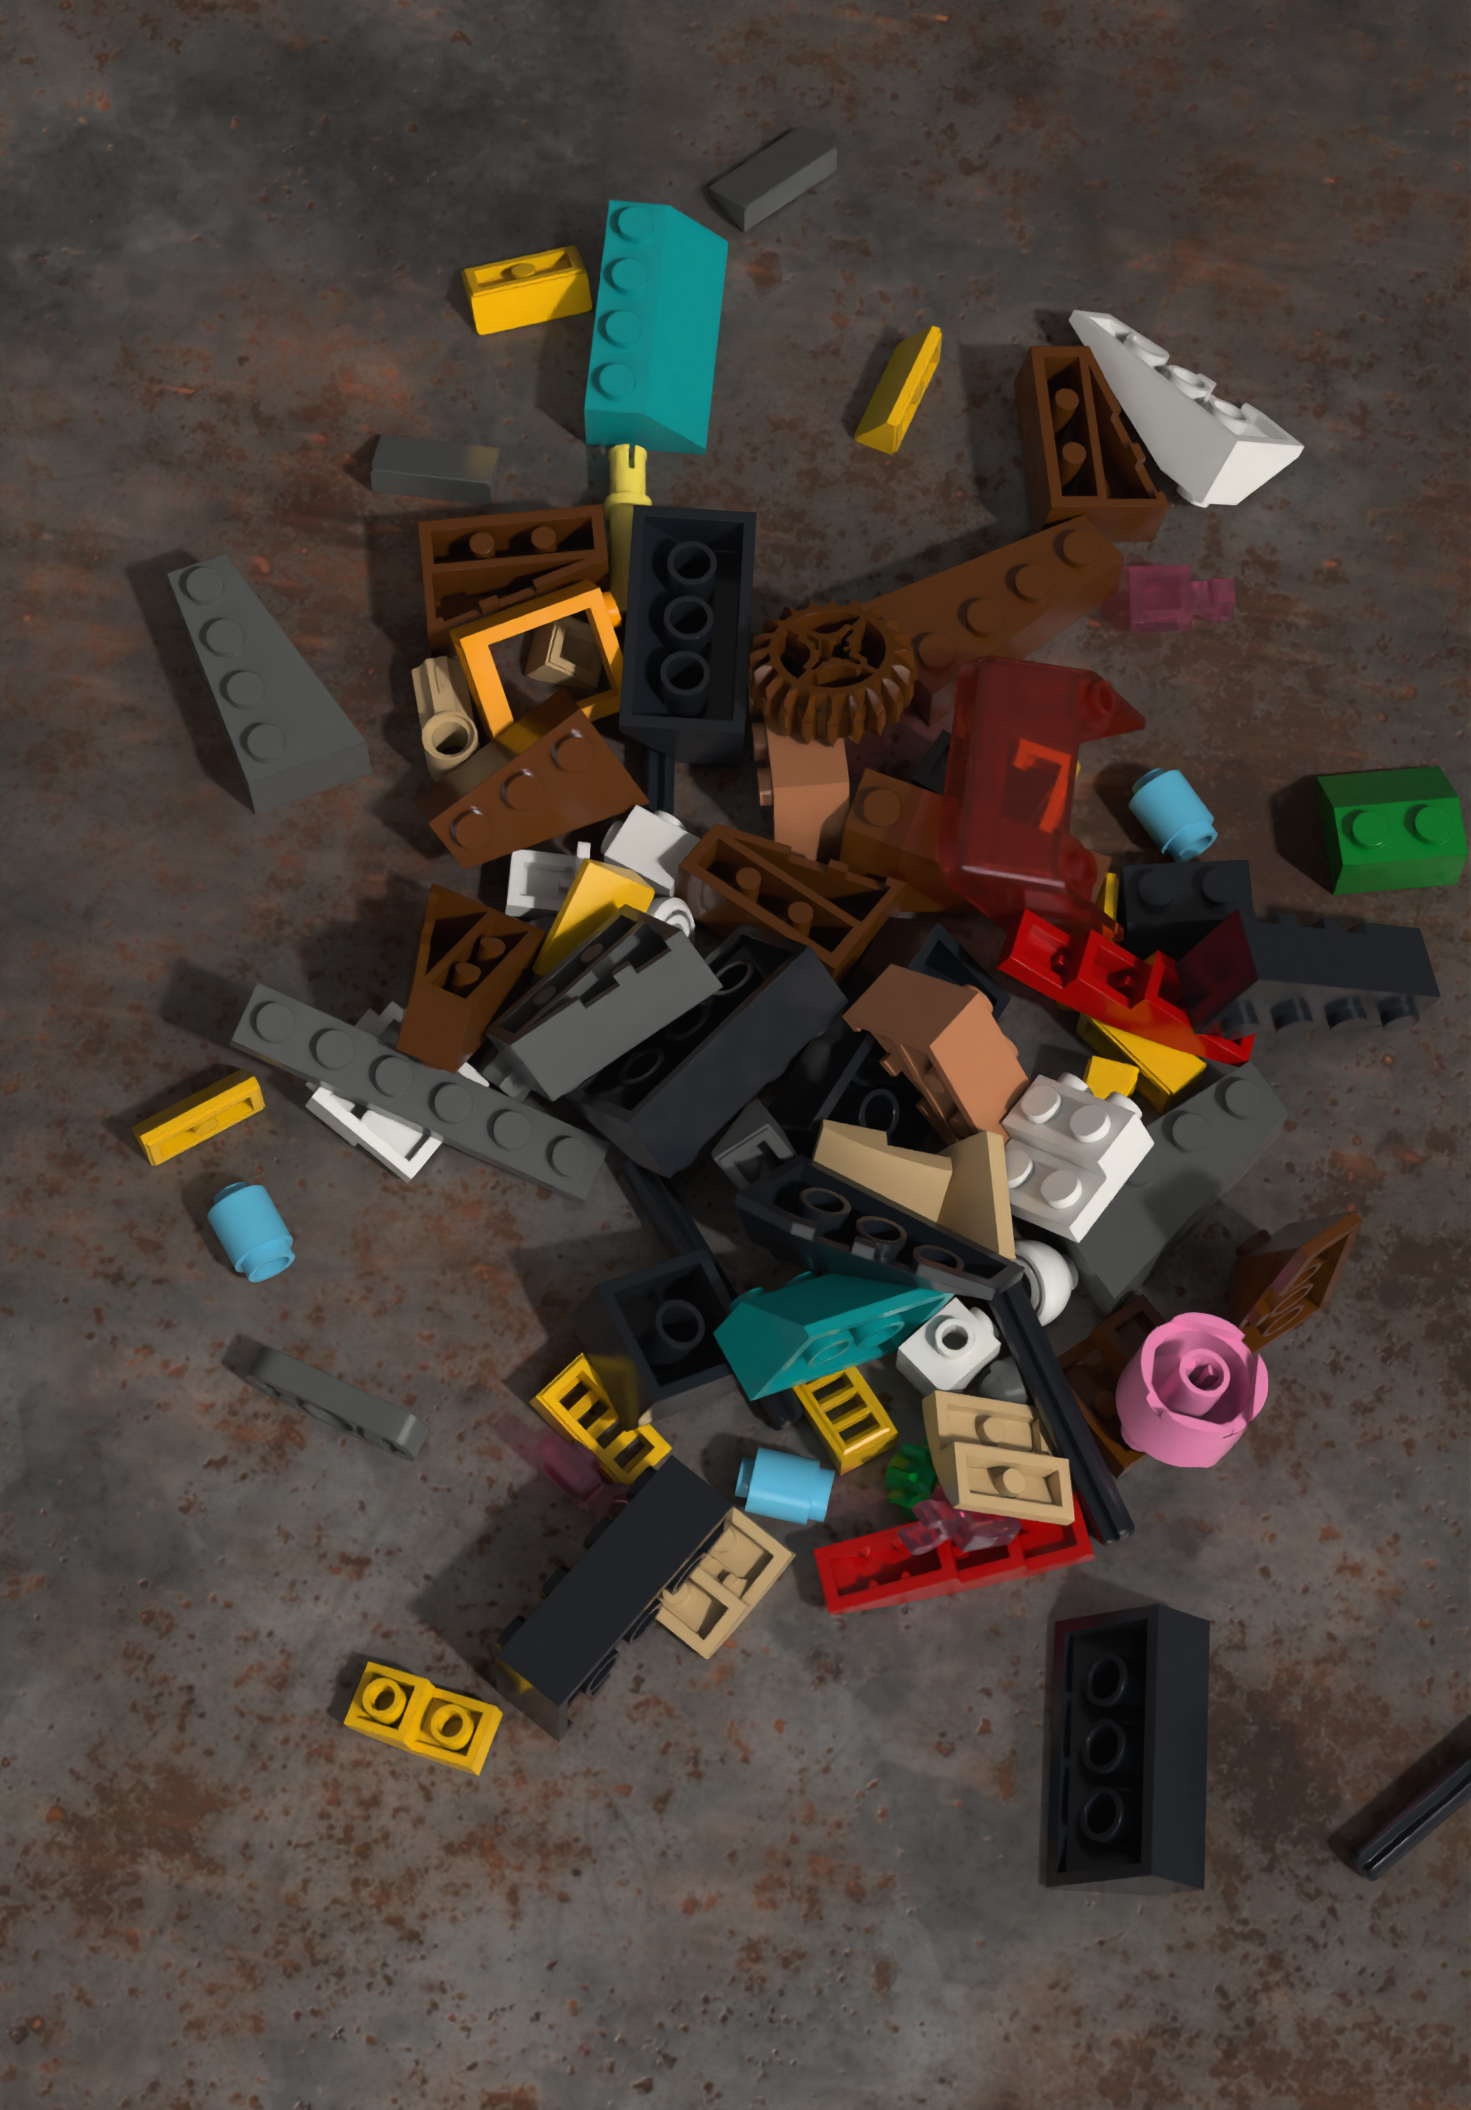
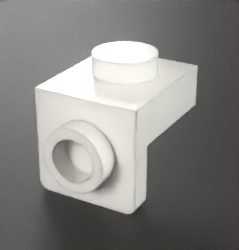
[505,841,591,919]

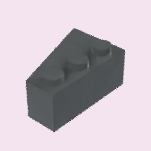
[484,904,723,1101]

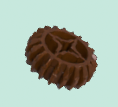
[747,596,917,748]

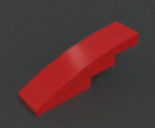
[997,908,1256,1067]
[813,1491,1096,1616]

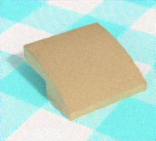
[811,1119,953,1222]
[935,1130,1016,1261]
[922,1390,1075,1526]
[656,1473,797,1659]

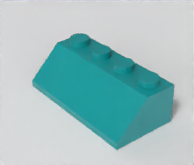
[584,200,728,455]

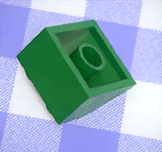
[1315,766,1468,895]

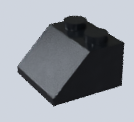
[1117,860,1254,962]

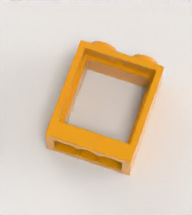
[449,580,624,743]

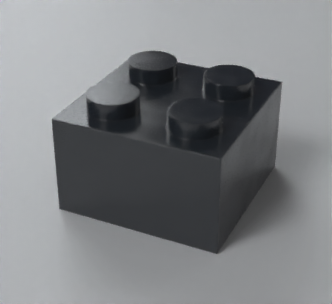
[569,1247,741,1432]

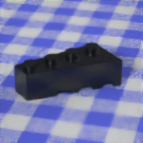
[1175,908,1441,1040]
[495,1455,734,1742]

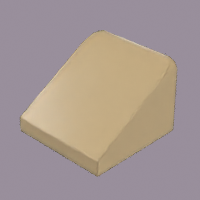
[525,615,603,690]

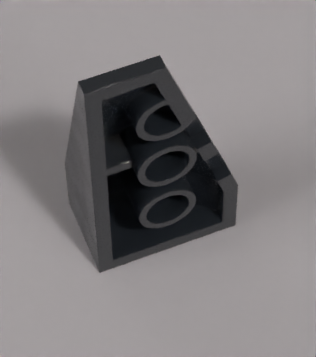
[734,1154,1025,1300]

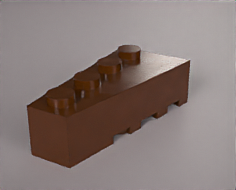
[860,514,1124,727]

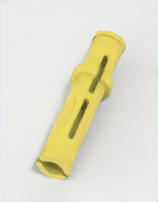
[604,444,652,621]

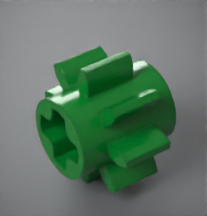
[885,1437,954,1521]

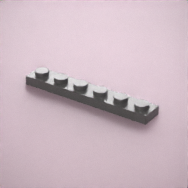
[229,982,610,1205]

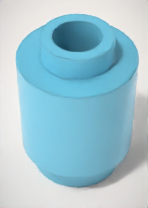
[1129,768,1218,863]
[207,1182,295,1282]
[735,1447,835,1525]

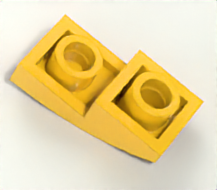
[343,1661,503,1776]

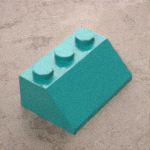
[713,1271,955,1401]

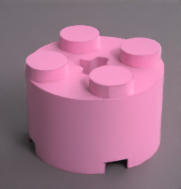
[1116,1312,1268,1468]

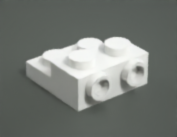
[305,1001,491,1184]
[1002,1073,1155,1243]

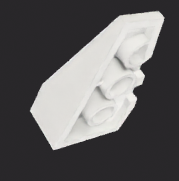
[1069,310,1305,508]

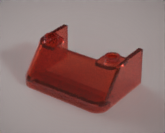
[937,655,1146,942]

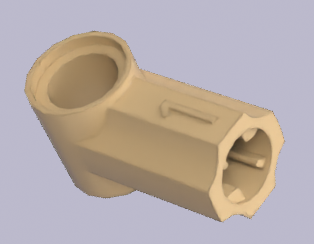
[411,656,481,782]

